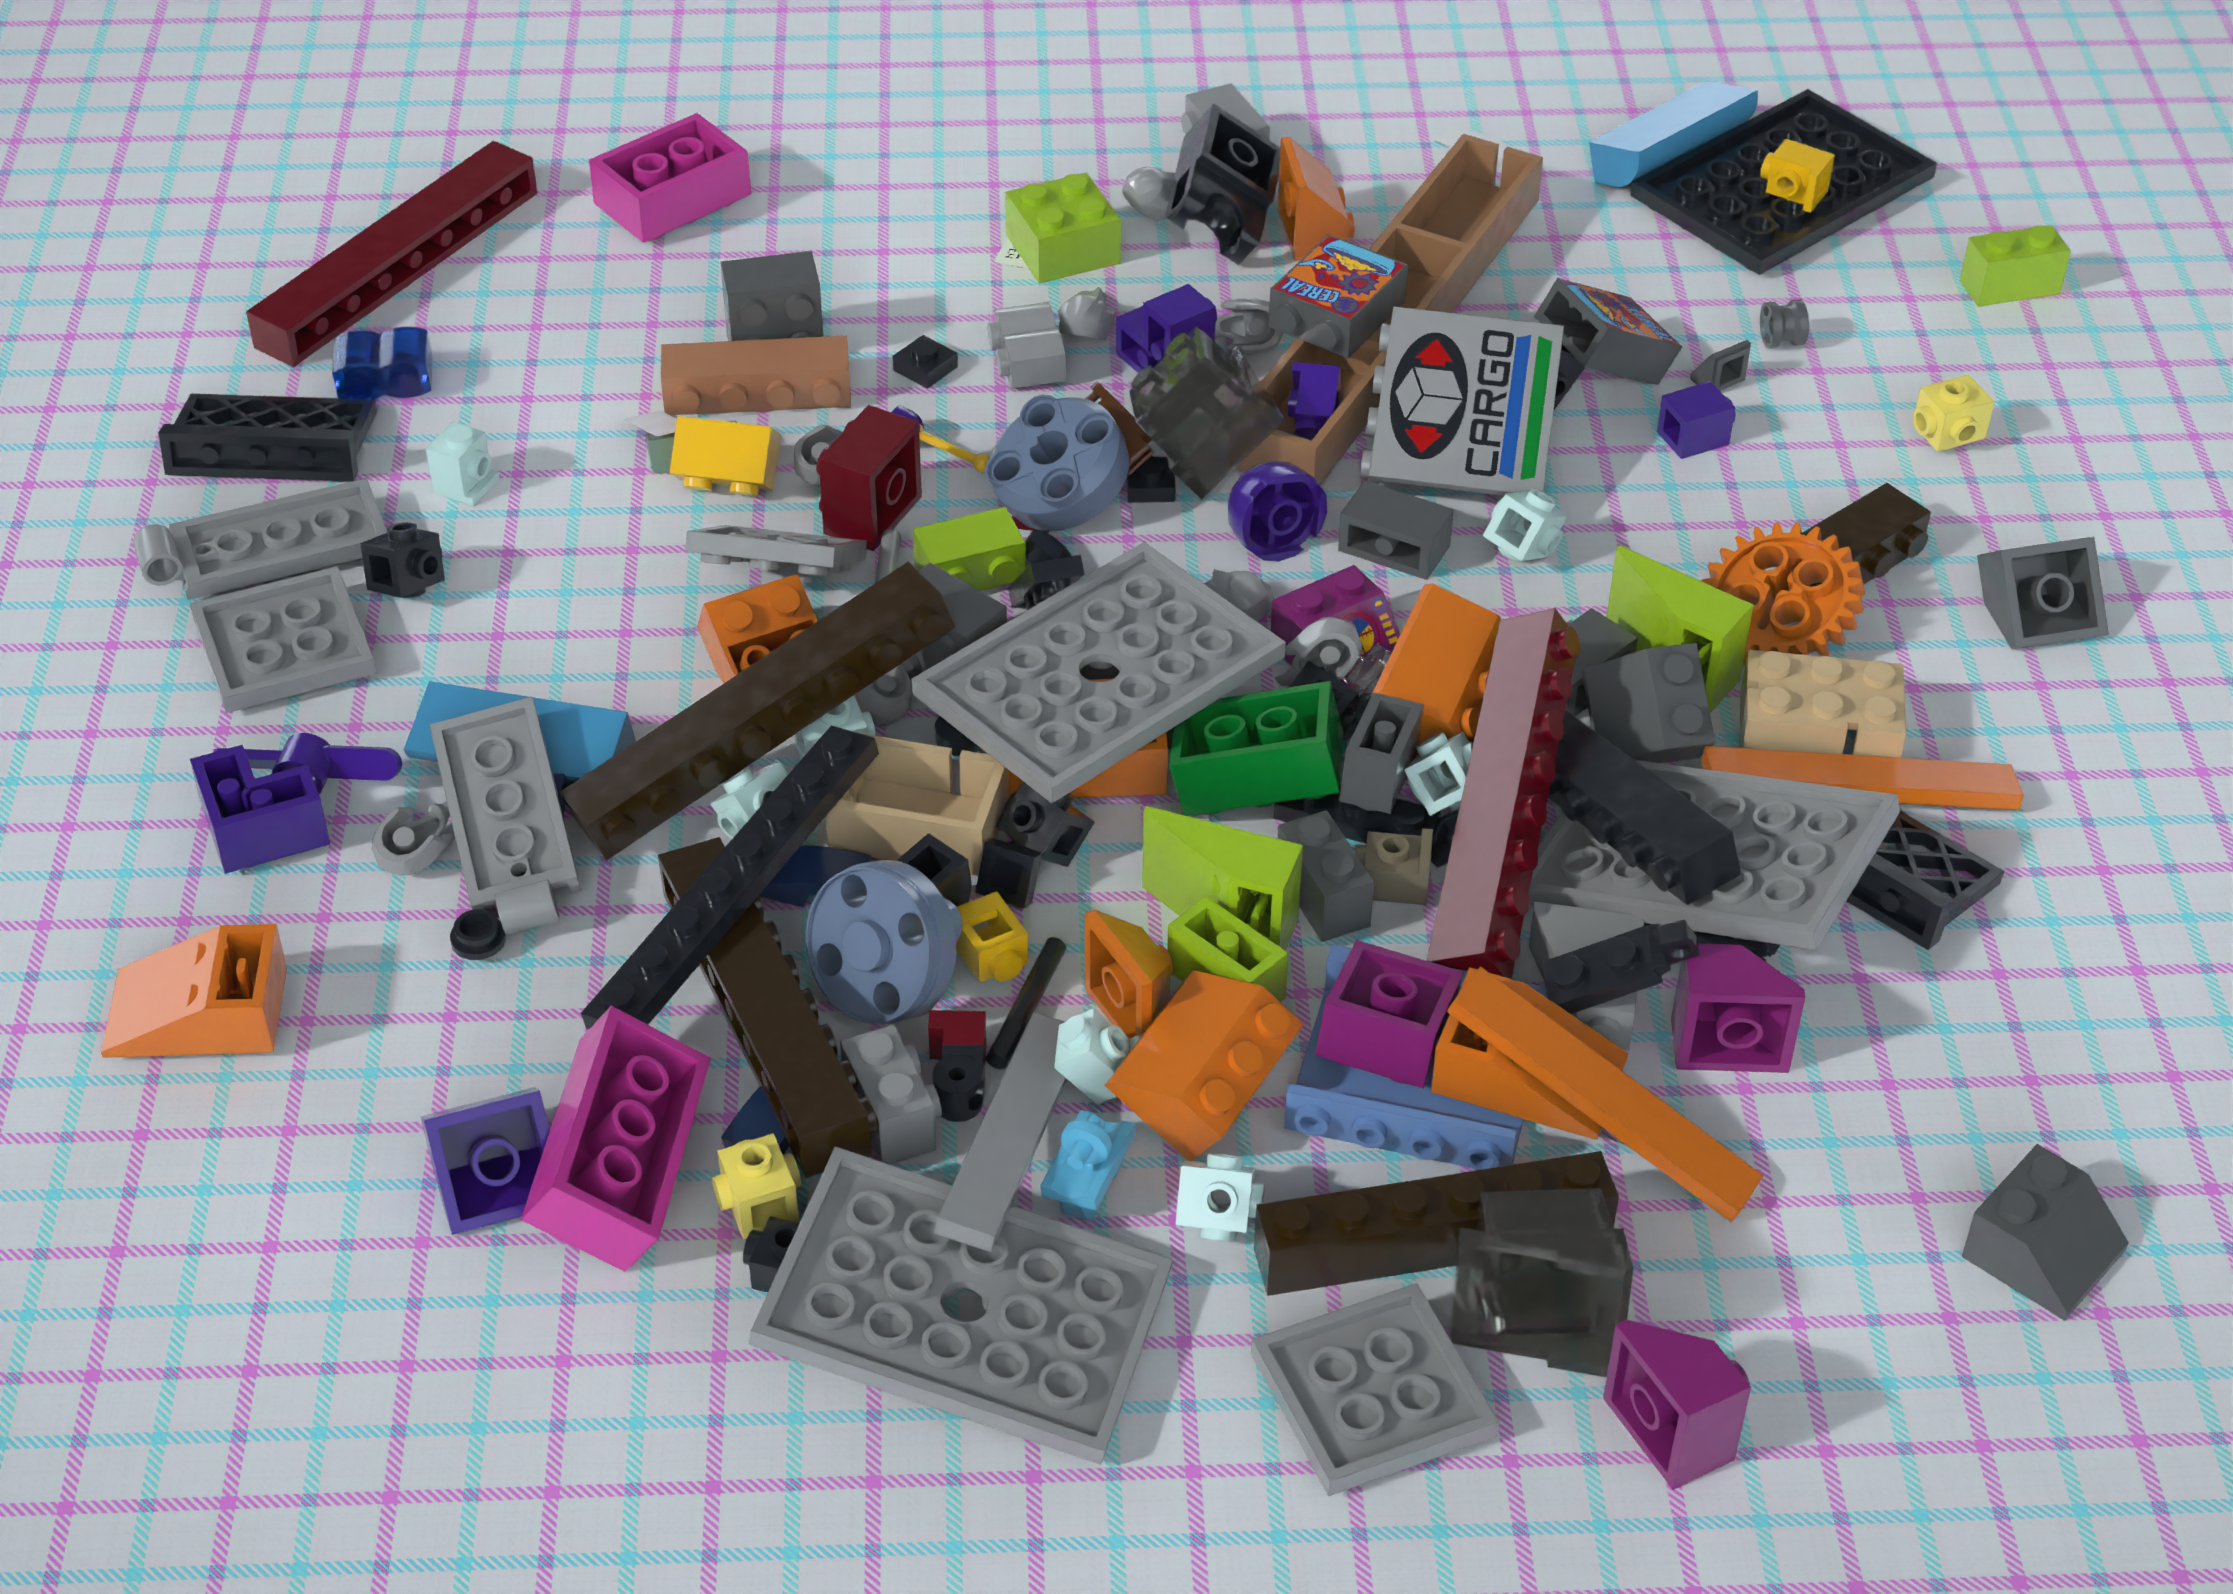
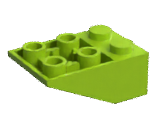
[1606,545,1753,713]
[1142,806,1303,951]

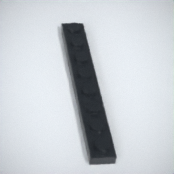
[581,725,879,1030]

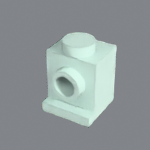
[426,421,500,506]
[1054,1008,1140,1105]

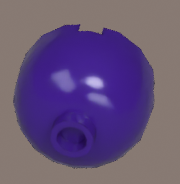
[1228,461,1327,561]

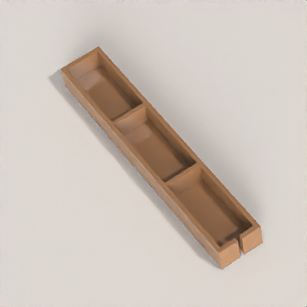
[1228,134,1543,486]

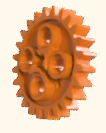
[1701,522,1865,666]

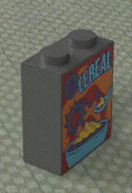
[1268,234,1408,358]
[1534,278,1682,385]

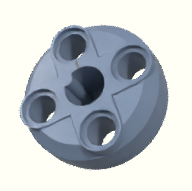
[985,394,1129,531]
[805,860,963,1024]

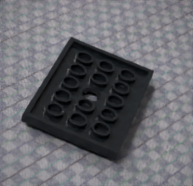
[1630,89,1937,275]

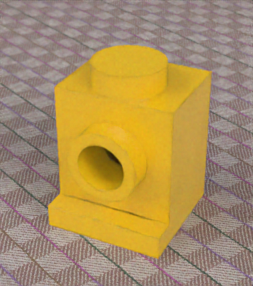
[1760,139,1835,213]
[956,891,1028,983]

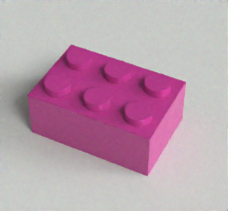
[589,113,751,243]

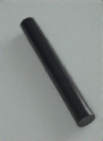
[986,937,1066,1070]

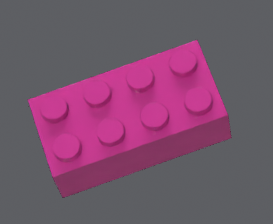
[521,1006,711,1272]

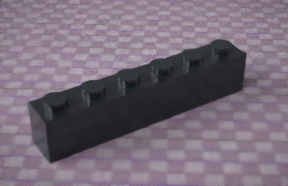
[1548,710,1742,905]

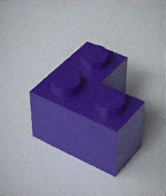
[1116,284,1217,400]
[190,744,330,874]

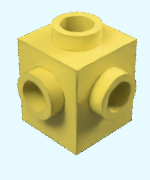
[1912,374,1994,452]
[712,1133,802,1239]

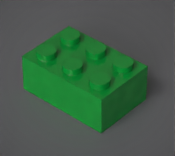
[1169,681,1343,816]

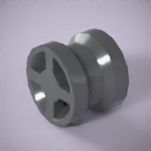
[1760,299,1809,348]

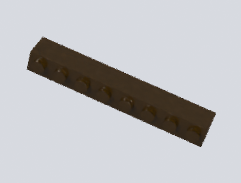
[559,561,955,861]
[658,837,877,1178]

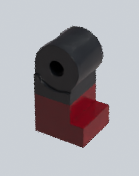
[928,1010,987,1122]

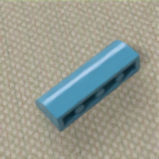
[1589,81,1758,187]
[403,681,636,784]

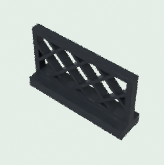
[158,393,377,481]
[1847,811,2005,950]

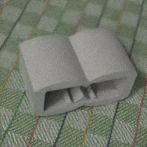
[988,302,1067,388]

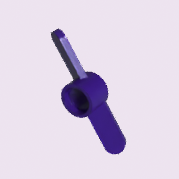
[214,733,402,795]

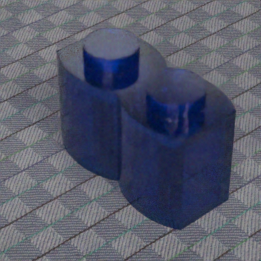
[332,327,433,399]

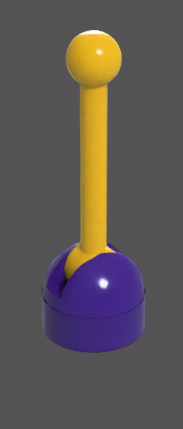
[892,405,990,472]

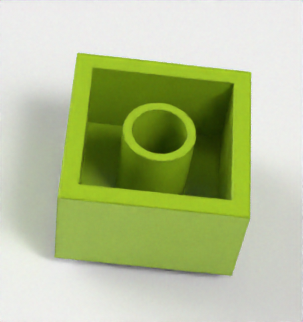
[1005,172,1121,284]

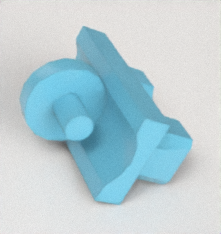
[1040,1110,1136,1221]

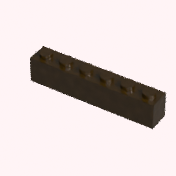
[1254,1151,1619,1296]

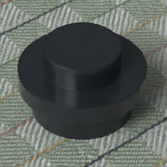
[450,909,506,960]

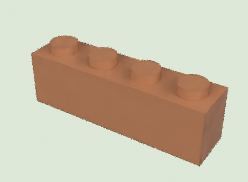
[661,336,851,415]

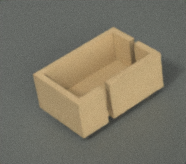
[1739,650,1906,758]
[826,732,1009,876]

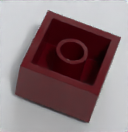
[816,405,922,552]

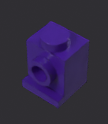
[1288,362,1342,440]

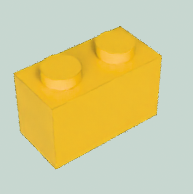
[670,416,781,497]

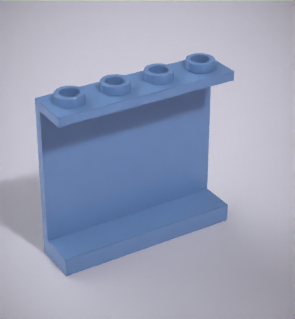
[1284,944,1547,1170]

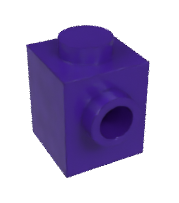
[1657,381,1736,459]

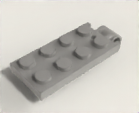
[133,478,387,600]
[430,697,582,936]

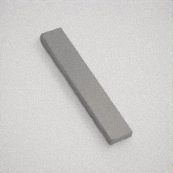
[934,1012,1067,1252]

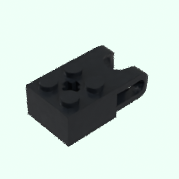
[1165,103,1280,265]

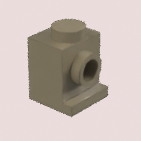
[1355,828,1433,905]

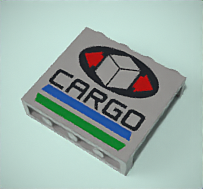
[1360,306,1564,496]

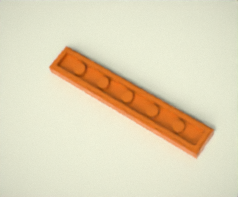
[1701,746,2024,810]
[1446,966,1764,1222]

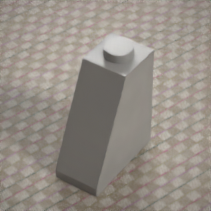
[1529,901,1644,1050]

